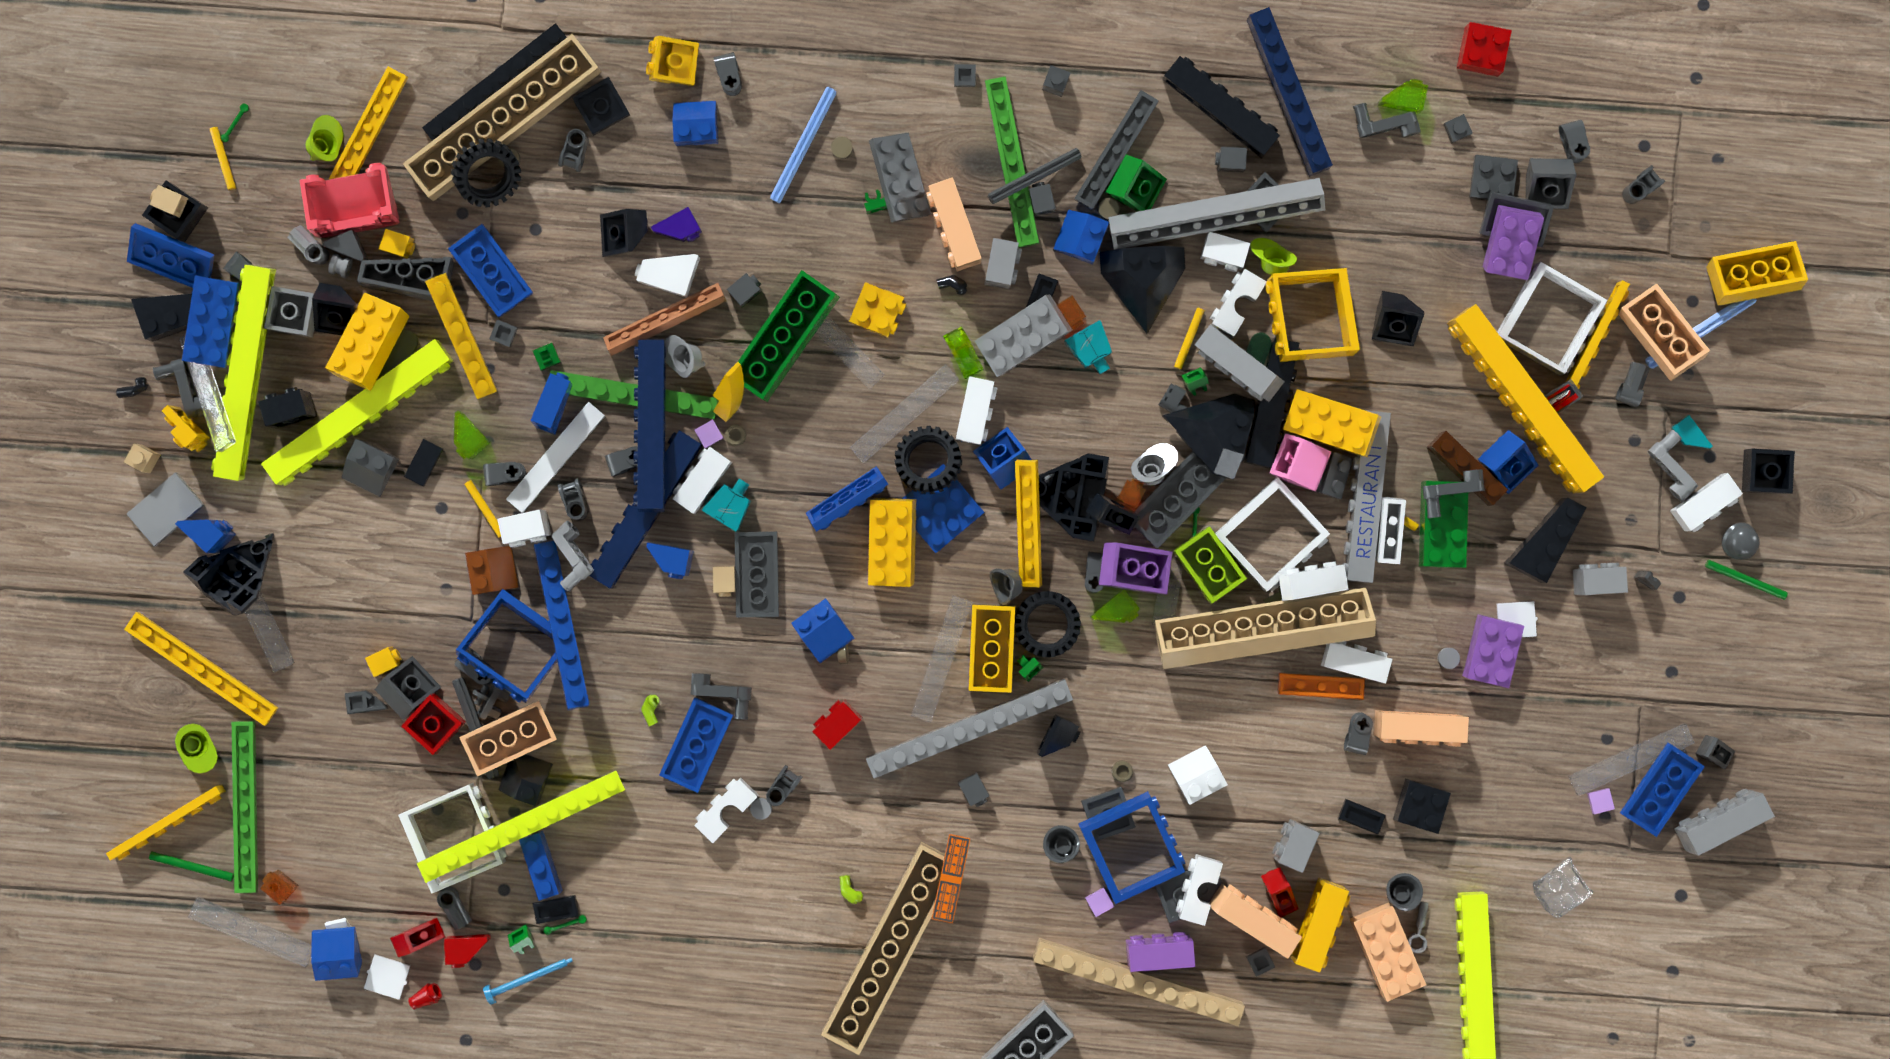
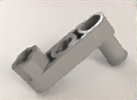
[1647,430,1698,502]
[551,521,594,592]

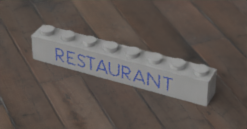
[1342,410,1391,583]

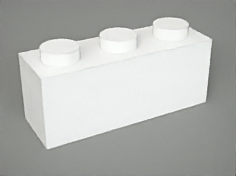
[956,376,997,445]
[673,447,732,514]
[1670,473,1743,532]
[1375,497,1406,564]
[1278,561,1349,601]
[1321,641,1392,684]

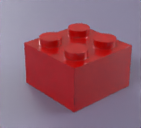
[1456,22,1512,77]
[401,693,466,755]
[812,700,863,750]

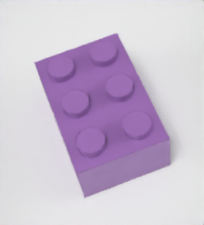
[1482,205,1544,280]
[1099,543,1172,594]
[1462,614,1524,688]
[1126,932,1195,972]

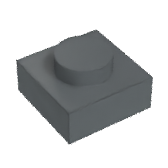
[954,64,976,87]
[1443,114,1473,143]
[489,320,518,347]
[1246,947,1275,977]

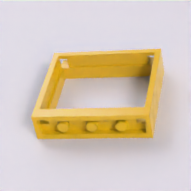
[1265,268,1360,362]

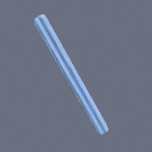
[770,87,836,203]
[1645,299,1757,369]

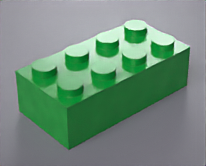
[1419,481,1469,568]

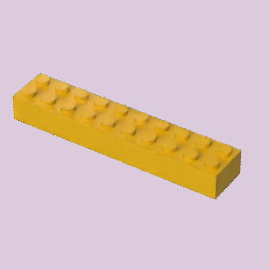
[1447,304,1604,494]

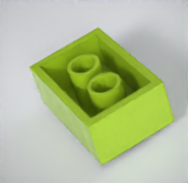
[1173,526,1247,604]

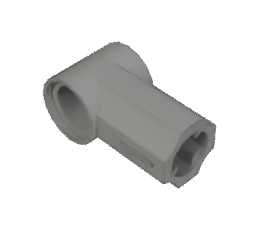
[287,225,329,265]

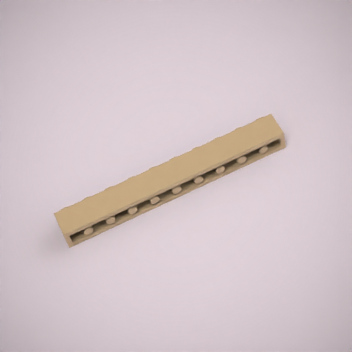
[1033,938,1245,1027]

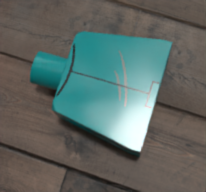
[1064,320,1112,375]
[702,478,751,532]

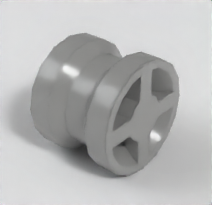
[328,254,353,278]

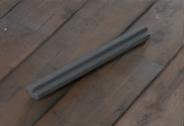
[988,148,1082,204]
[452,677,499,779]

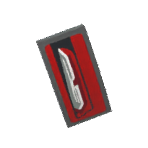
[1544,379,1583,413]

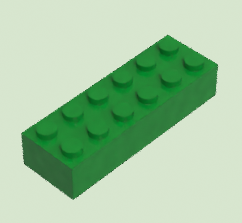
[738,270,840,402]

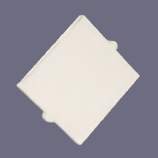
[1496,601,1538,637]
[364,954,411,1000]

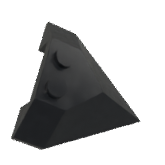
[1099,246,1186,334]
[1162,394,1254,480]
[1039,453,1109,542]
[183,533,275,616]

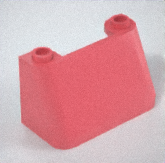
[300,163,400,238]

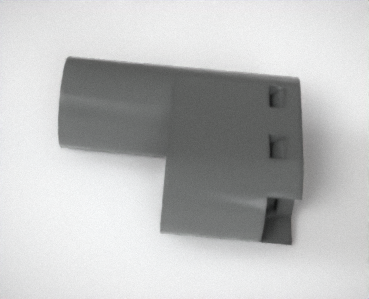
[1158,383,1187,413]

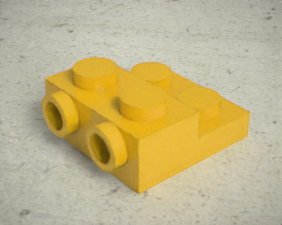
[646,36,699,86]
[849,282,906,338]
[162,405,210,452]

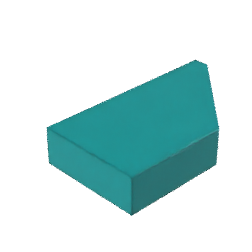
[1671,415,1713,449]

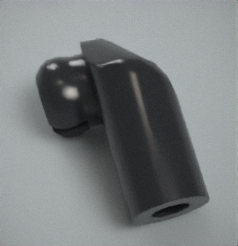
[936,275,967,295]
[116,377,148,398]

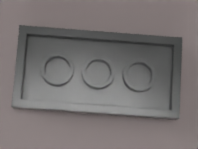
[869,132,931,223]
[734,531,779,618]

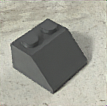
[1526,158,1576,209]
[342,439,399,497]
[374,656,441,721]

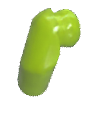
[641,695,660,726]
[839,875,863,904]

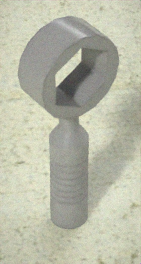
[1407,902,1429,953]

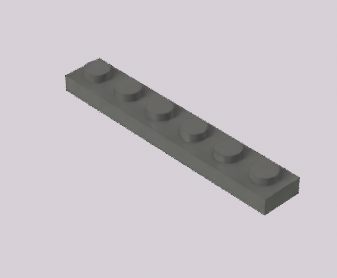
[1074,90,1159,210]

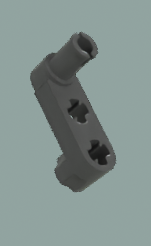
[1353,103,1421,138]
[153,358,211,419]
[1422,469,1485,518]
[690,673,752,720]

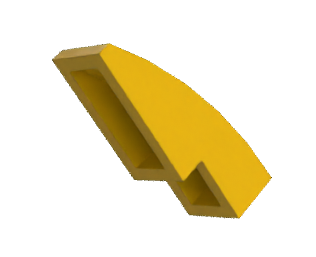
[713,362,744,422]

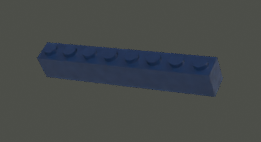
[1247,7,1333,177]
[633,340,666,512]
[589,430,703,589]

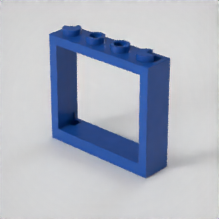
[456,589,557,703]
[1078,791,1186,904]

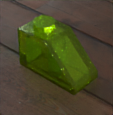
[1378,79,1428,114]
[943,326,984,379]
[454,410,491,460]
[1090,589,1140,623]

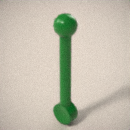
[221,103,249,142]
[1192,507,1200,537]
[543,915,587,935]

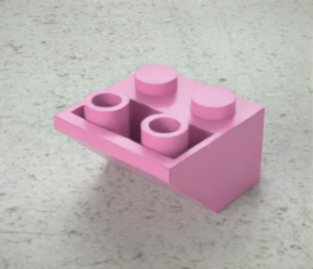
[1270,433,1332,492]

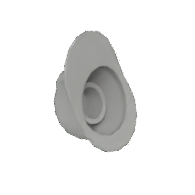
[665,335,705,378]
[1131,443,1178,486]

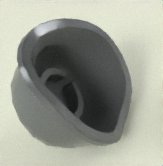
[1722,523,1760,560]
[990,568,1023,605]
[1043,825,1080,863]
[1386,873,1423,911]

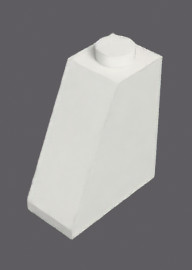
[635,254,700,298]

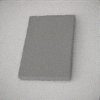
[127,473,204,546]

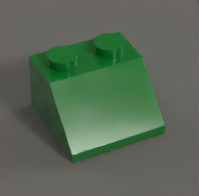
[1106,155,1167,212]

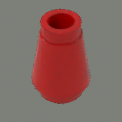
[408,983,442,1010]

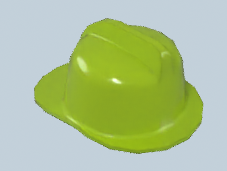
[305,115,344,162]
[1250,238,1297,275]
[175,724,218,774]

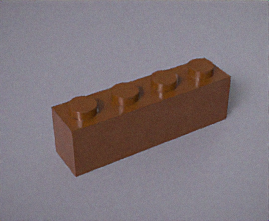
[1427,431,1508,506]

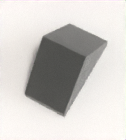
[322,230,368,262]
[1695,735,1735,769]

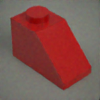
[1261,867,1299,918]
[390,918,445,958]
[444,934,491,968]

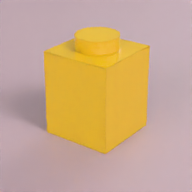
[379,229,415,259]
[365,646,402,677]

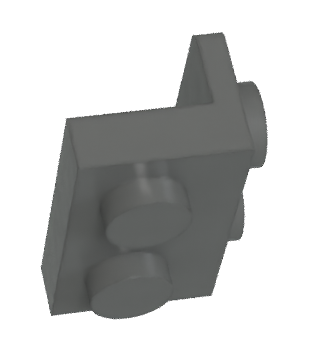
[1310,452,1353,499]

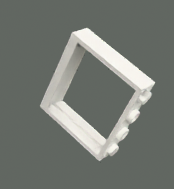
[1497,262,1607,375]
[1215,477,1330,592]
[398,783,507,894]

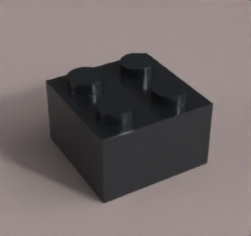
[142,180,209,243]
[258,387,317,429]
[1742,448,1795,494]
[1393,778,1451,834]

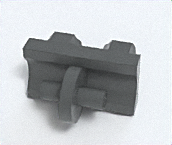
[473,684,511,720]

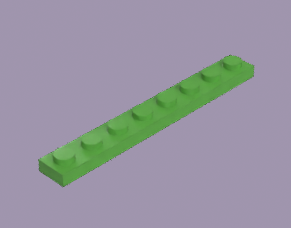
[985,76,1039,248]
[550,370,718,420]
[231,721,258,893]

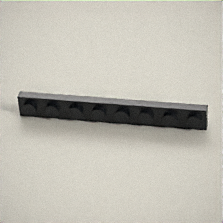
[422,23,567,141]

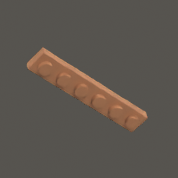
[603,283,726,356]

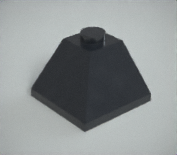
[600,209,648,257]
[312,283,356,336]
[1372,291,1424,347]
[1037,714,1081,757]
[498,754,553,806]

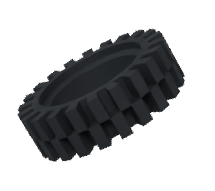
[451,138,521,208]
[894,426,962,494]
[1014,591,1081,658]

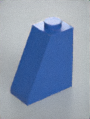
[530,372,572,435]

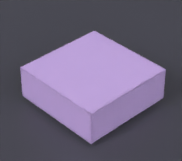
[695,420,724,449]
[1587,788,1615,814]
[1085,887,1114,917]

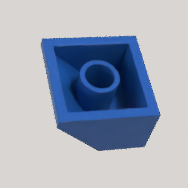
[672,101,719,146]
[1053,210,1109,265]
[973,427,1032,490]
[1478,430,1539,494]
[175,520,236,553]
[646,542,694,579]
[791,598,855,663]
[311,927,362,981]

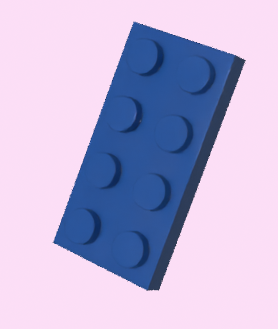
[127,223,215,288]
[448,224,533,318]
[182,276,240,368]
[806,466,888,532]
[659,697,733,793]
[1620,743,1705,837]

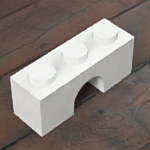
[1210,269,1266,338]
[694,778,759,843]
[1176,854,1223,926]

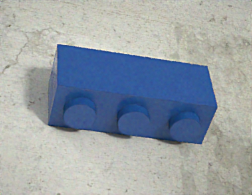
[519,830,563,901]

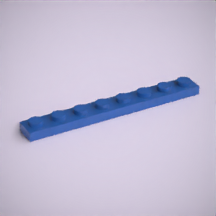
[534,541,589,710]

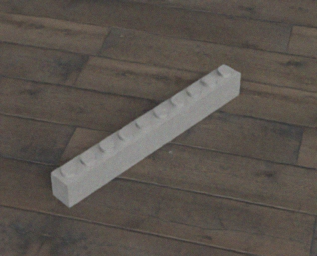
[1108,178,1325,250]
[866,679,1073,778]

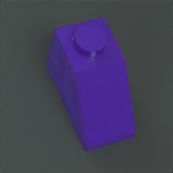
[651,207,702,242]

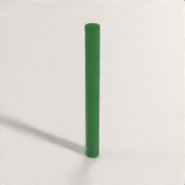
[1705,559,1788,600]
[149,851,234,882]

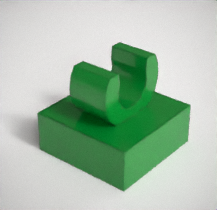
[864,189,887,214]
[533,343,561,371]
[1181,367,1209,396]
[1017,655,1044,682]
[508,925,534,954]

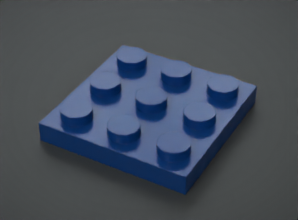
[902,464,985,553]

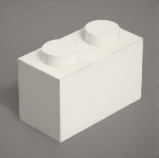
[1200,232,1250,272]

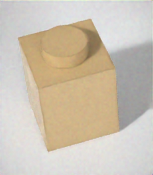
[150,185,188,218]
[124,443,160,473]
[713,566,736,597]

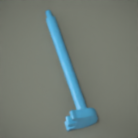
[483,958,573,1005]

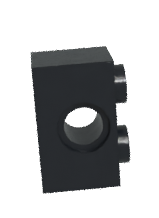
[1086,493,1140,535]

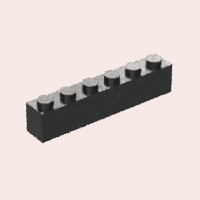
[1162,56,1280,159]
[1244,337,1302,468]

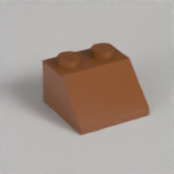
[465,546,519,595]

